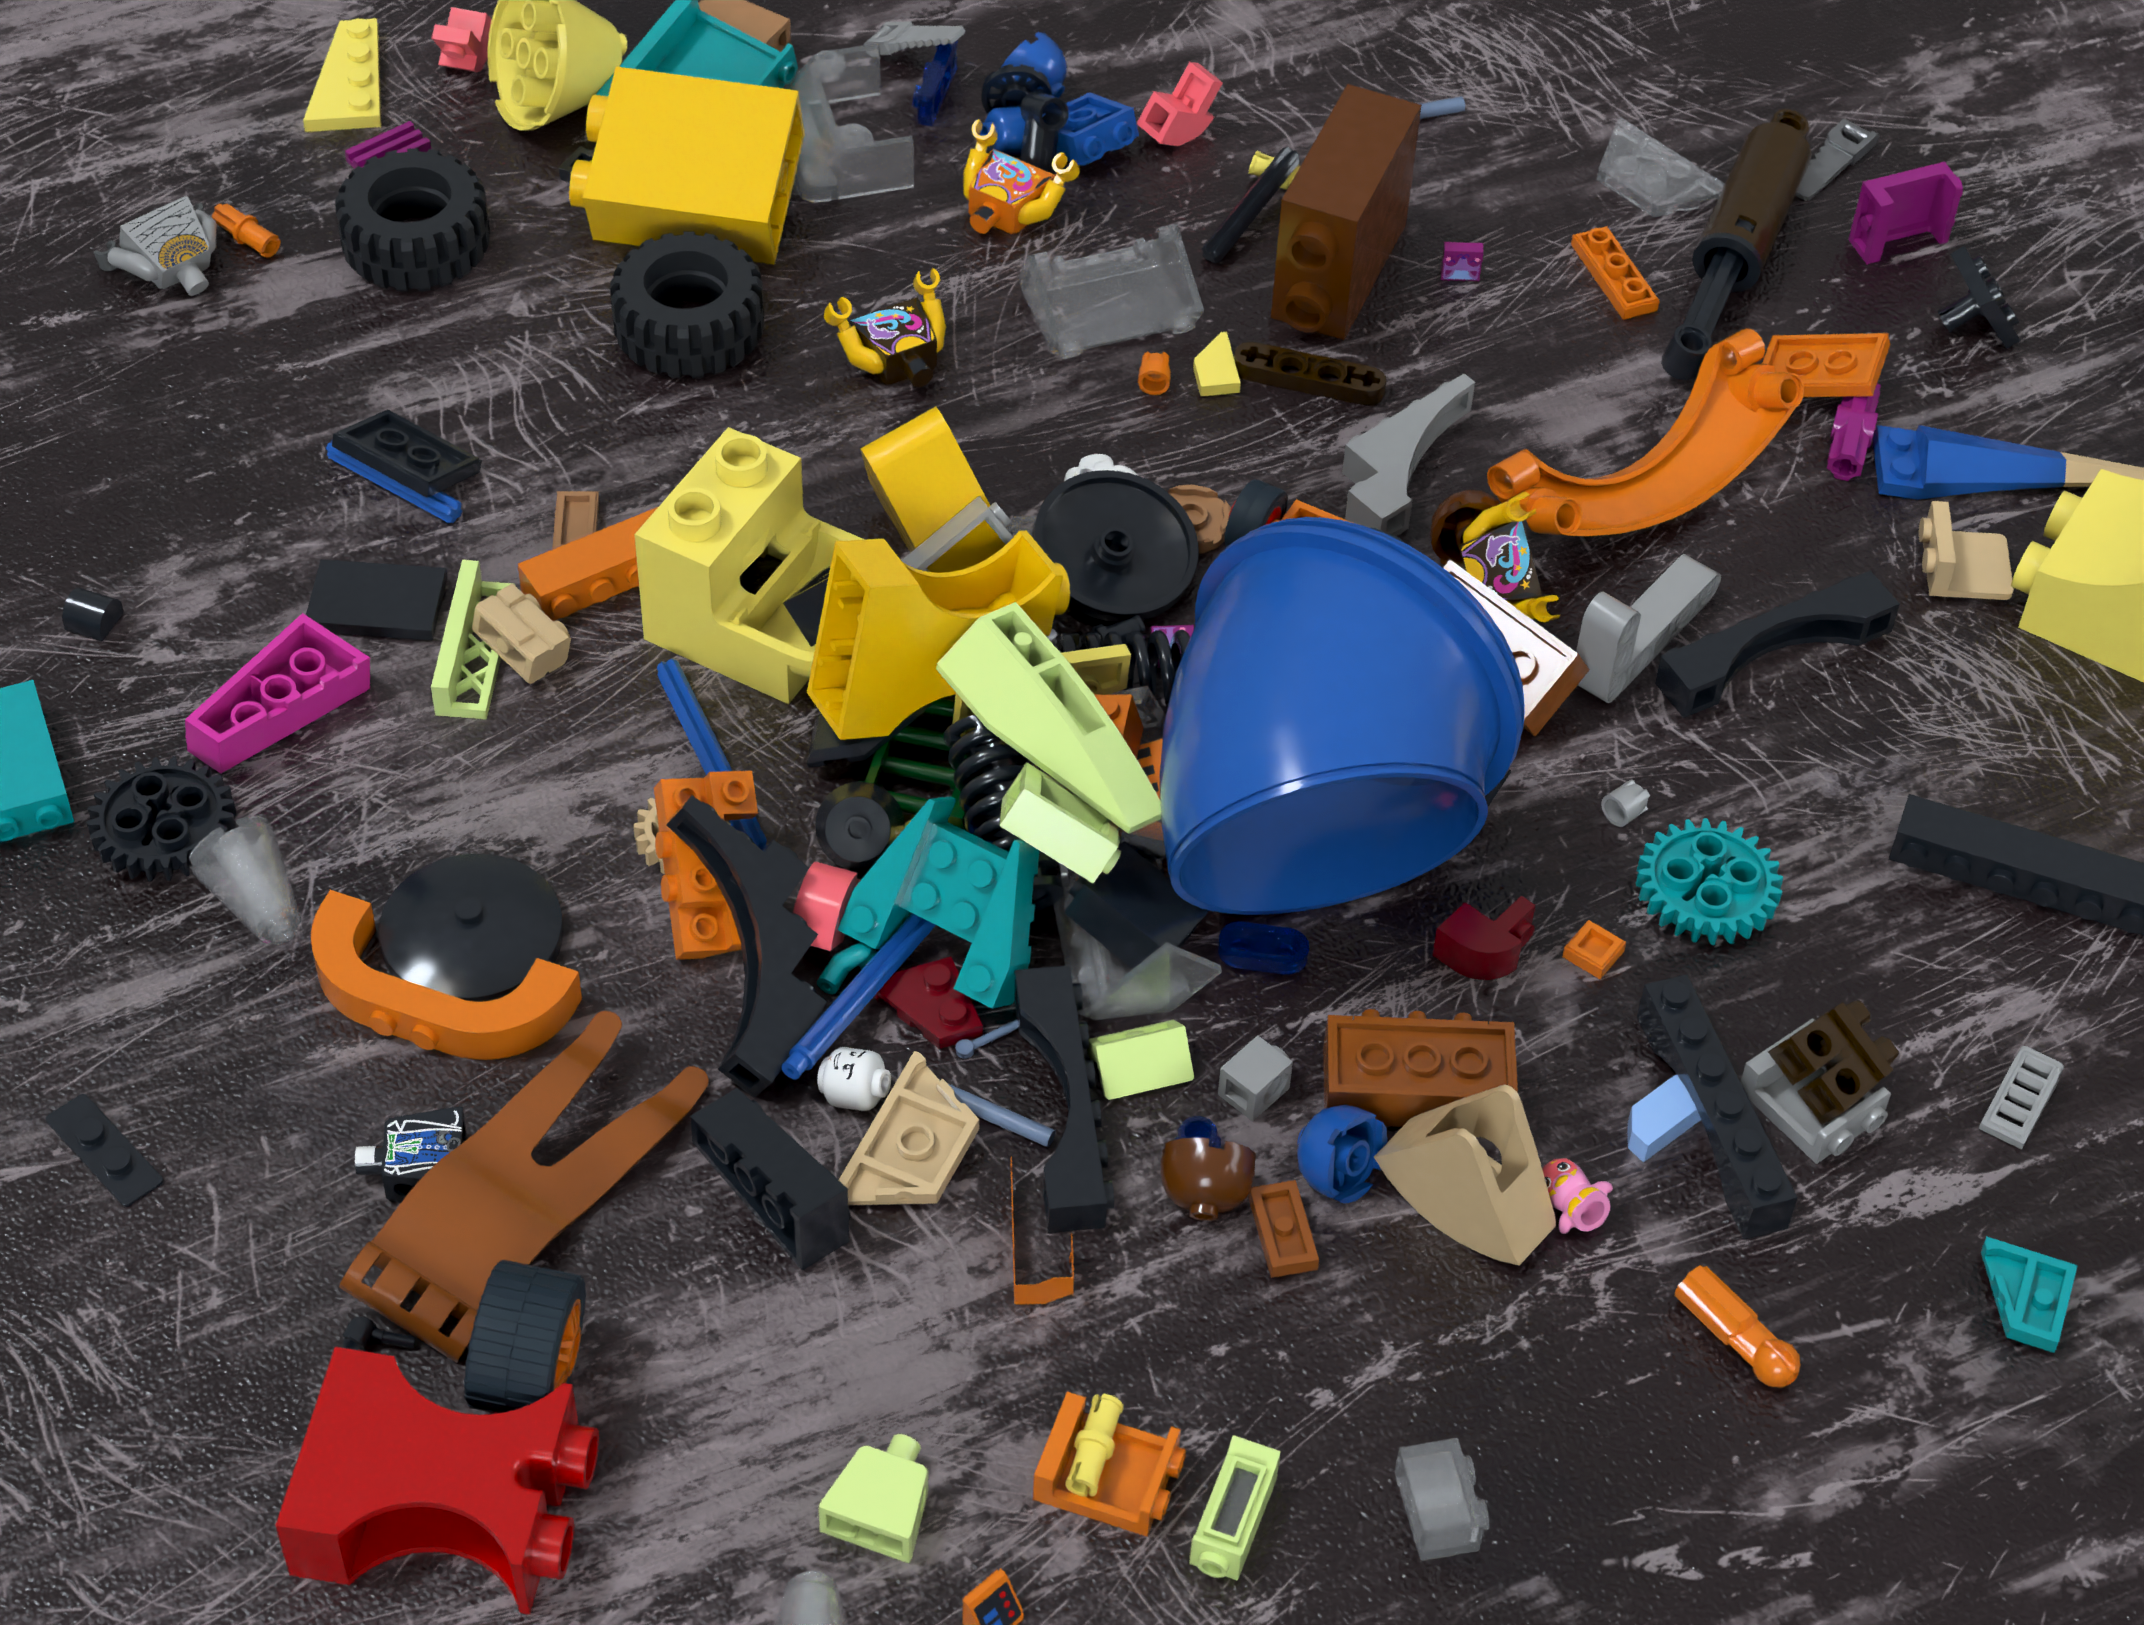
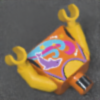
[963,119,1080,234]

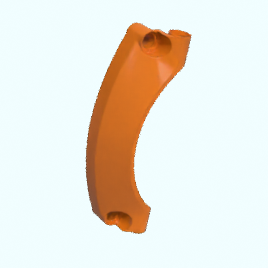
[1487,328,1804,536]

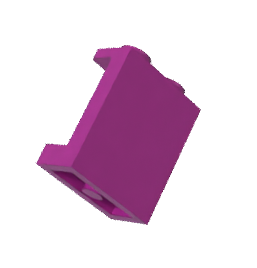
[1848,162,1963,264]

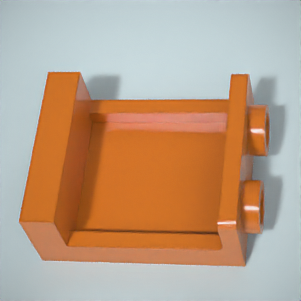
[1033,1392,1187,1537]

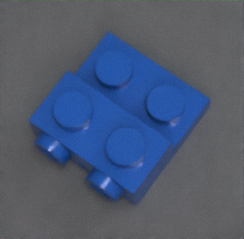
[1042,92,1139,165]

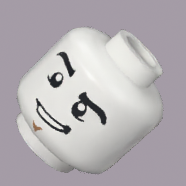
[818,1047,891,1111]

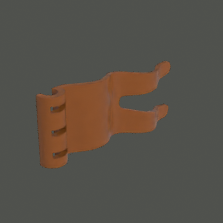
[339,1011,709,1363]

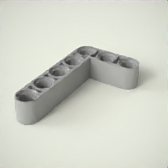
[1576,554,1721,703]

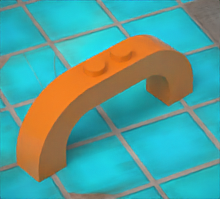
[311,890,582,1060]

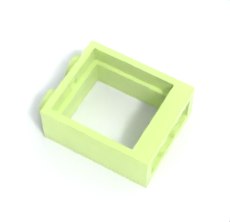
[1000,762,1121,883]

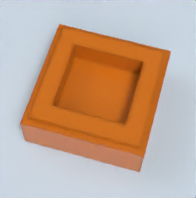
[1562,920,1626,979]

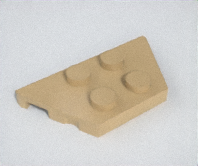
[839,1051,980,1205]

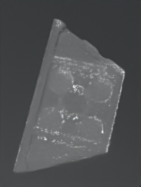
[1597,118,1724,217]

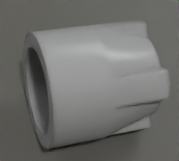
[1601,780,1650,827]

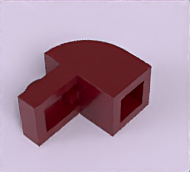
[1432,895,1536,980]

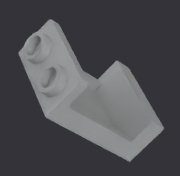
[1741,1018,1891,1164]

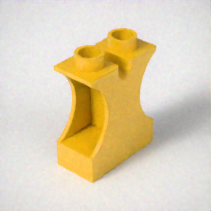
[807,530,1070,740]

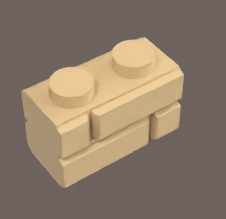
[472,584,571,685]

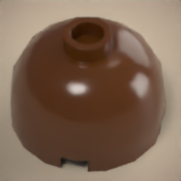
[1430,490,1501,566]
[1161,1138,1256,1221]

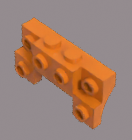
[654,771,758,960]

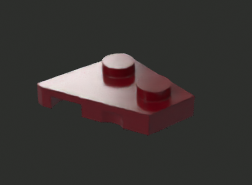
[873,956,983,1049]

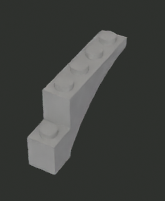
[1342,374,1475,536]

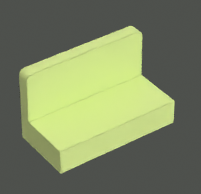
[1087,1020,1194,1100]

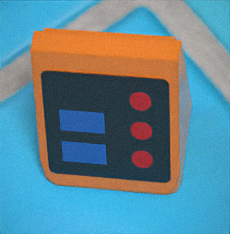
[962,1568,1024,1625]

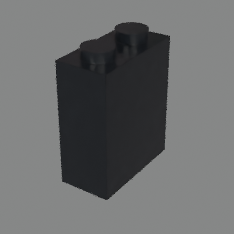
[1064,843,1209,982]

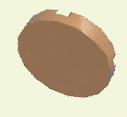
[1169,485,1231,553]

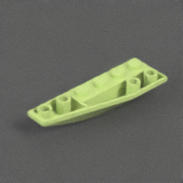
[936,602,1161,834]

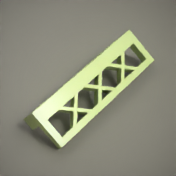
[431,560,516,719]

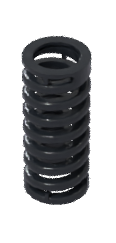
[1060,630,1190,708]
[943,714,1064,912]

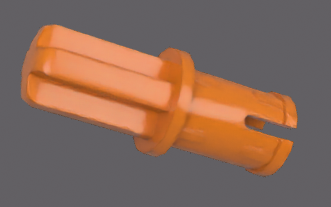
[212,204,281,258]

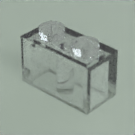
[1395,1438,1490,1561]

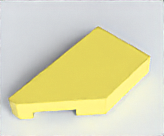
[1193,332,1240,397]

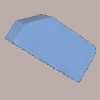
[1628,1075,1701,1163]

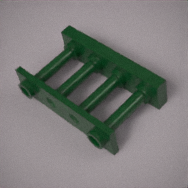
[858,698,979,831]

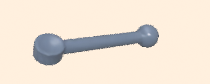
[955,1019,1018,1059]

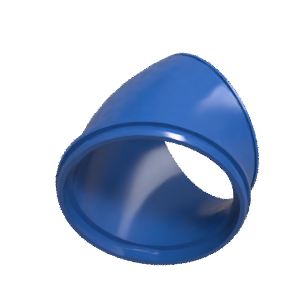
[1159,517,1525,915]

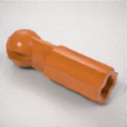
[1674,1265,1801,1388]

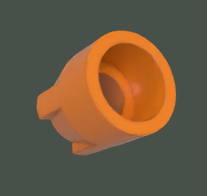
[1138,352,1171,395]

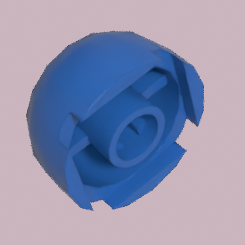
[995,32,1067,98]
[1297,1105,1388,1204]

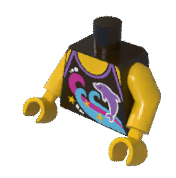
[824,268,946,387]
[1442,492,1560,622]

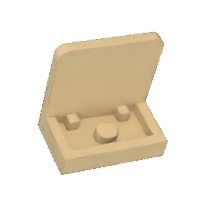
[1919,501,2014,600]

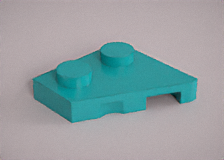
[1981,1236,2078,1353]

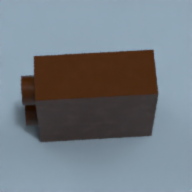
[1271,84,1422,340]

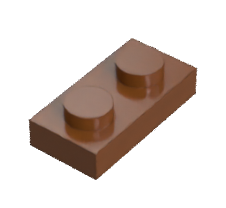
[1248,1180,1319,1278]

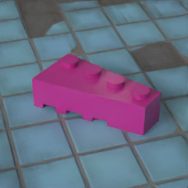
[185,613,370,773]

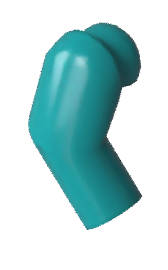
[817,942,878,994]

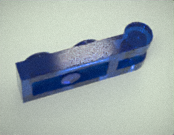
[913,40,958,126]

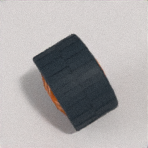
[464,1260,586,1414]

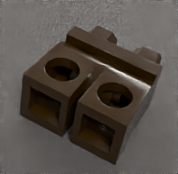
[1768,1000,1899,1125]

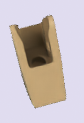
[1374,1085,1556,1266]

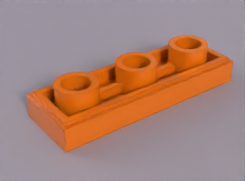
[1571,226,1660,320]

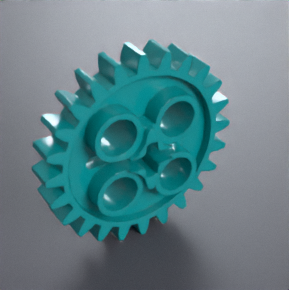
[1635,818,1783,945]

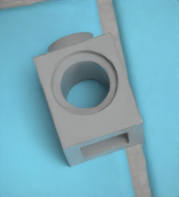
[1218,1035,1293,1122]

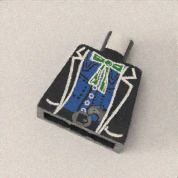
[355,1107,467,1203]

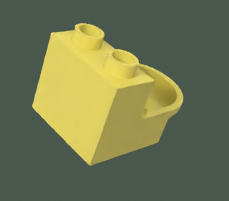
[635,427,865,704]

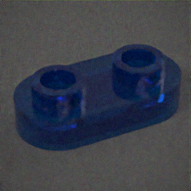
[1218,921,1309,974]

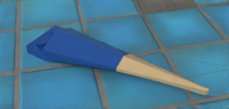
[1873,425,2144,500]

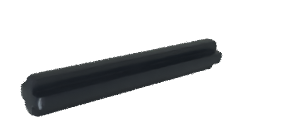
[1202,147,1300,264]

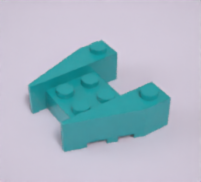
[837,796,1039,1009]

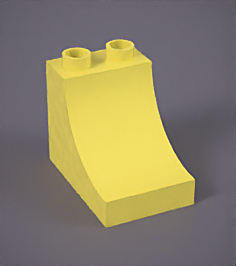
[2011,469,2144,683]

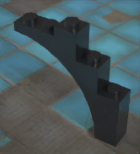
[667,795,827,1098]

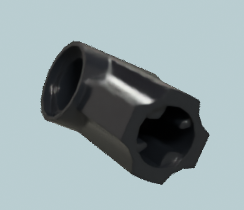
[1020,91,1069,172]

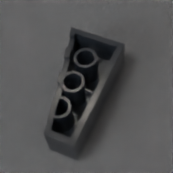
[690,1088,851,1271]

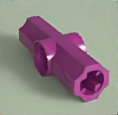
[1826,383,1881,481]

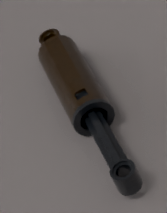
[1661,109,1811,380]

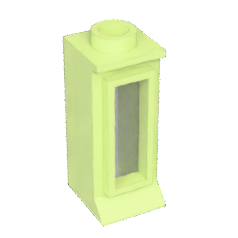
[1190,1435,1281,1581]

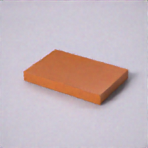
[1762,333,1890,397]

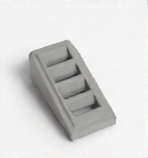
[1979,1046,2064,1149]

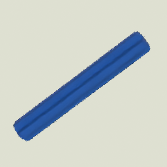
[326,441,463,523]

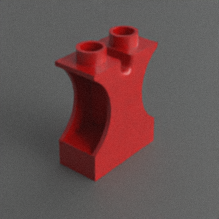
[275,1347,599,1615]

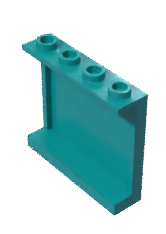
[596,0,798,96]
[0,680,74,842]

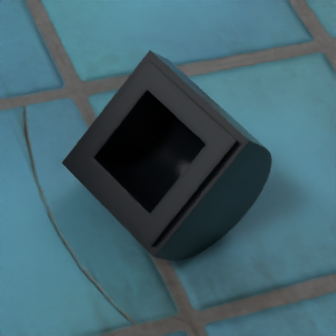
[62,587,124,642]

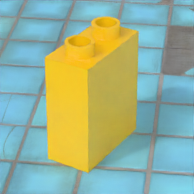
[569,67,805,264]

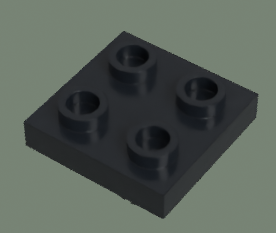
[1937,246,2021,348]

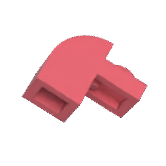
[432,7,492,72]
[1137,62,1223,146]
[793,861,861,951]

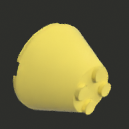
[488,0,627,131]

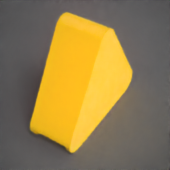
[860,406,1006,573]

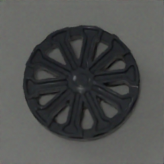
[981,64,1052,115]

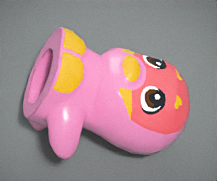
[1542,1158,1613,1234]

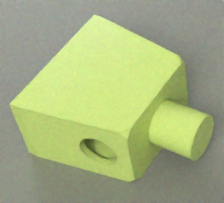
[819,1434,928,1563]

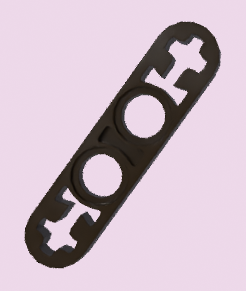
[1234,342,1386,406]

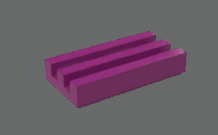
[345,121,431,169]

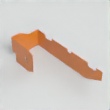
[1011,1157,1074,1305]

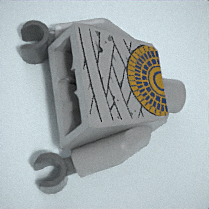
[93,195,216,296]

